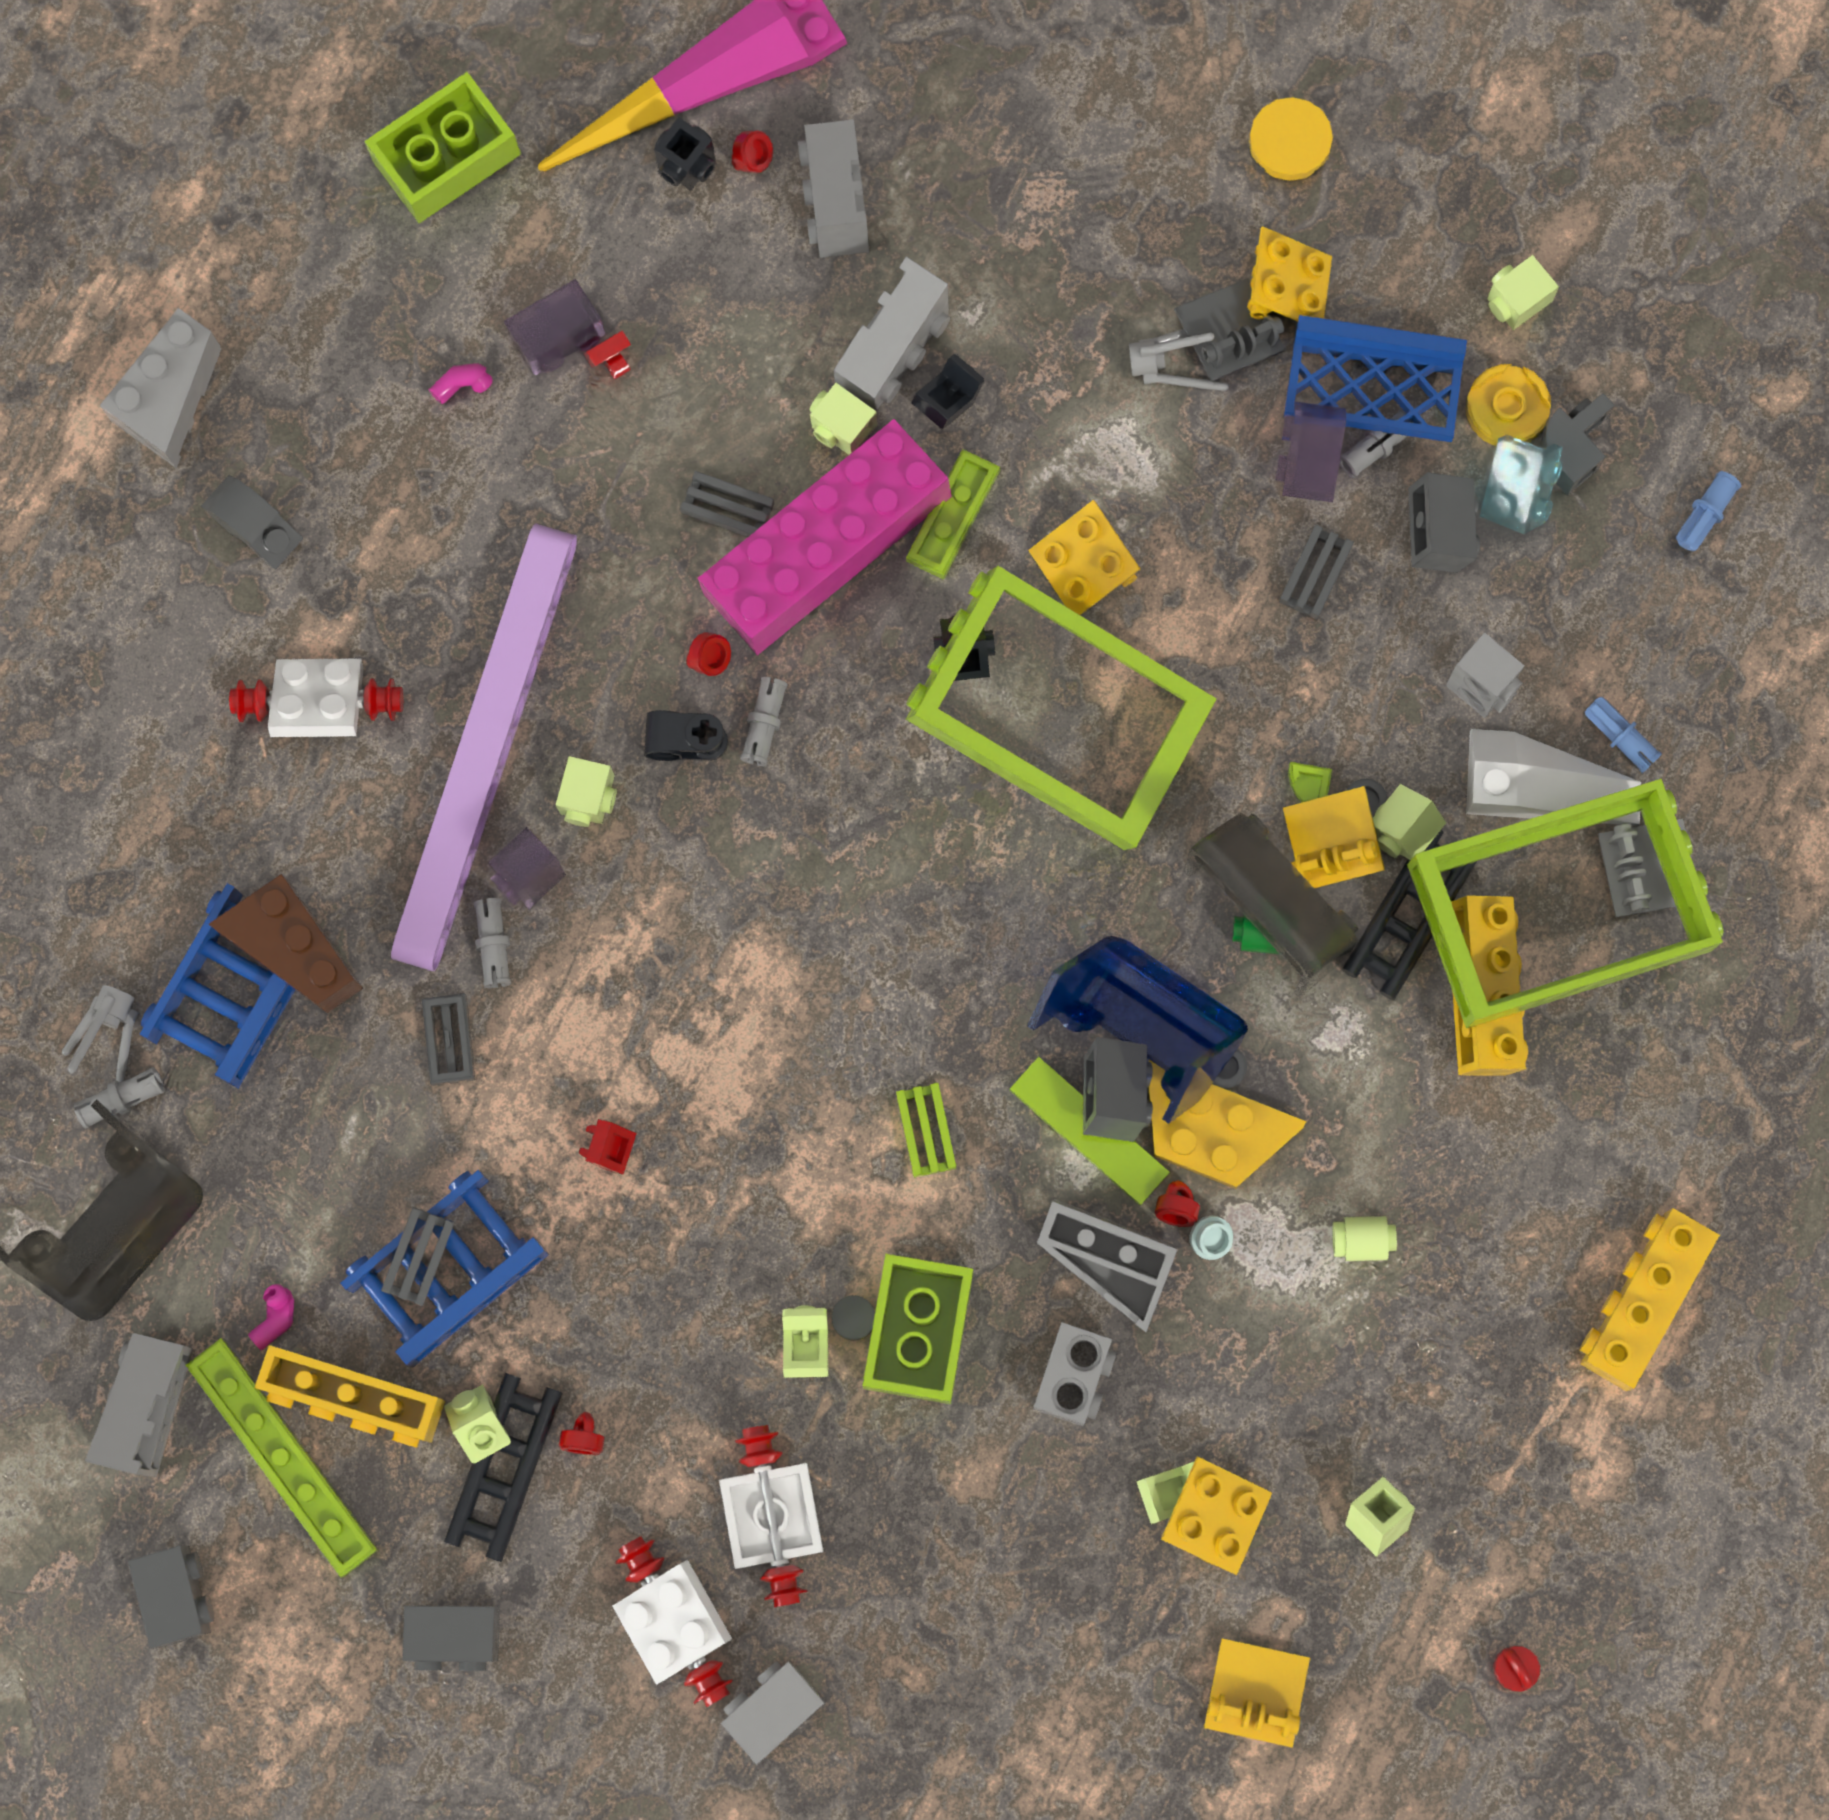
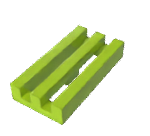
[896,1083,957,1178]

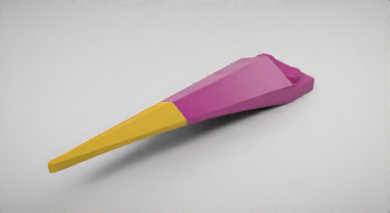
[538,0,847,171]

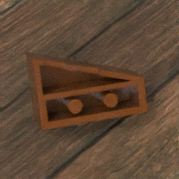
[209,874,363,1013]

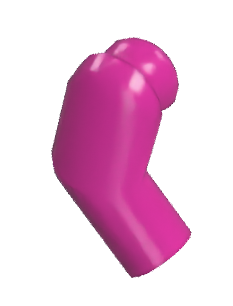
[428,363,493,405]
[248,1284,294,1351]

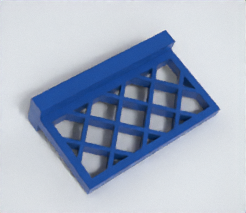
[1284,315,1467,442]

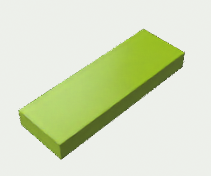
[906,449,1000,580]

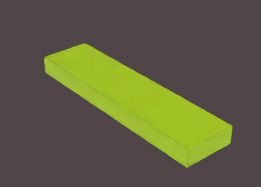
[1010,1057,1170,1206]

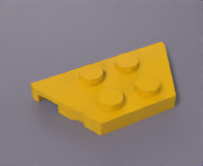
[1148,1059,1306,1189]

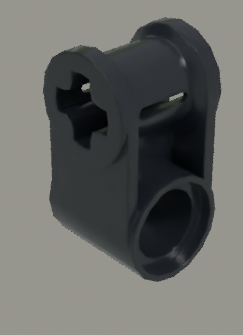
[644,710,728,761]

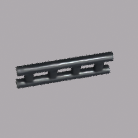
[1342,830,1477,1000]
[444,1373,562,1562]

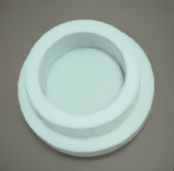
[1190,1215,1233,1260]

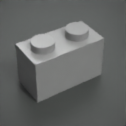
[720,1661,826,1765]

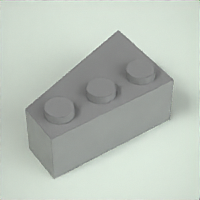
[798,119,869,258]
[834,256,951,411]
[100,308,222,469]
[1037,1199,1178,1332]
[85,1333,193,1478]

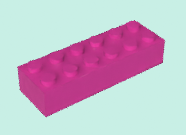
[697,419,952,655]

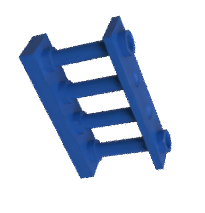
[140,883,295,1089]
[340,1170,549,1368]

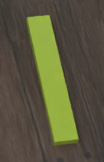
[186,1338,379,1578]

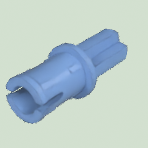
[1676,471,1741,552]
[1585,697,1662,773]

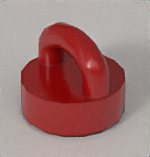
[731,130,773,173]
[686,632,731,676]
[1155,1180,1200,1227]
[559,1412,605,1455]
[1493,1646,1540,1692]

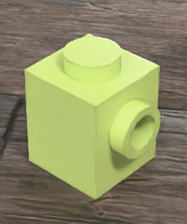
[1487,255,1559,330]
[810,383,877,455]
[556,756,617,827]
[1373,784,1446,860]
[1345,1477,1415,1557]

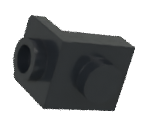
[911,354,984,430]

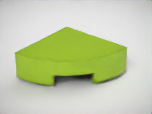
[1288,762,1332,802]

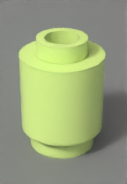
[1332,1216,1397,1261]

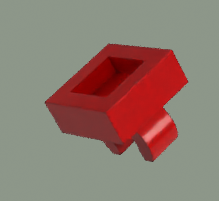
[583,330,631,379]
[578,1119,637,1175]

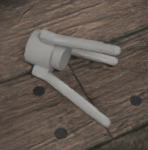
[1129,329,1229,391]
[62,985,139,1083]

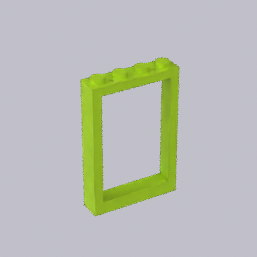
[905,566,1217,850]
[1407,779,1723,1028]

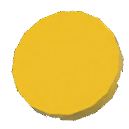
[1249,97,1333,181]
[1466,364,1551,448]

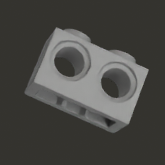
[1446,632,1525,718]
[1033,1322,1117,1426]

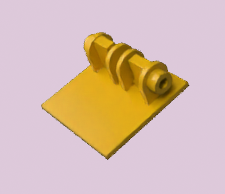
[1247,227,1332,321]
[1028,500,1141,615]
[1283,786,1385,891]
[1161,1456,1272,1575]
[1204,1638,1310,1748]

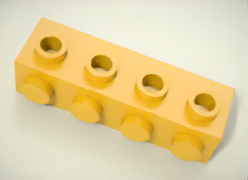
[1451,895,1528,1076]
[1579,1208,1720,1391]
[255,1345,446,1448]

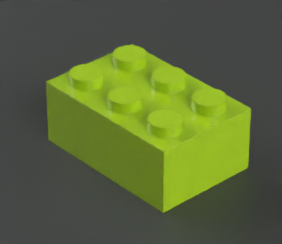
[364,72,521,224]
[862,1254,973,1404]

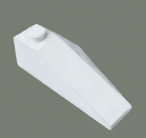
[1466,729,1641,826]

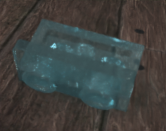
[1480,434,1563,534]

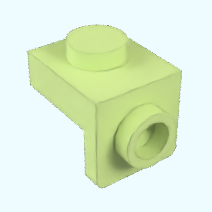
[782,1305,828,1378]
[444,1384,511,1463]
[1137,1461,1195,1524]

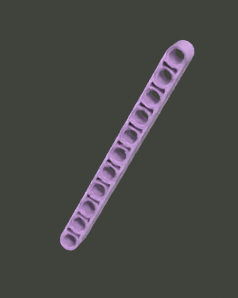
[391,524,577,971]

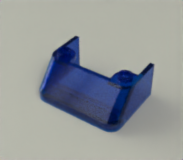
[1027,936,1248,1124]

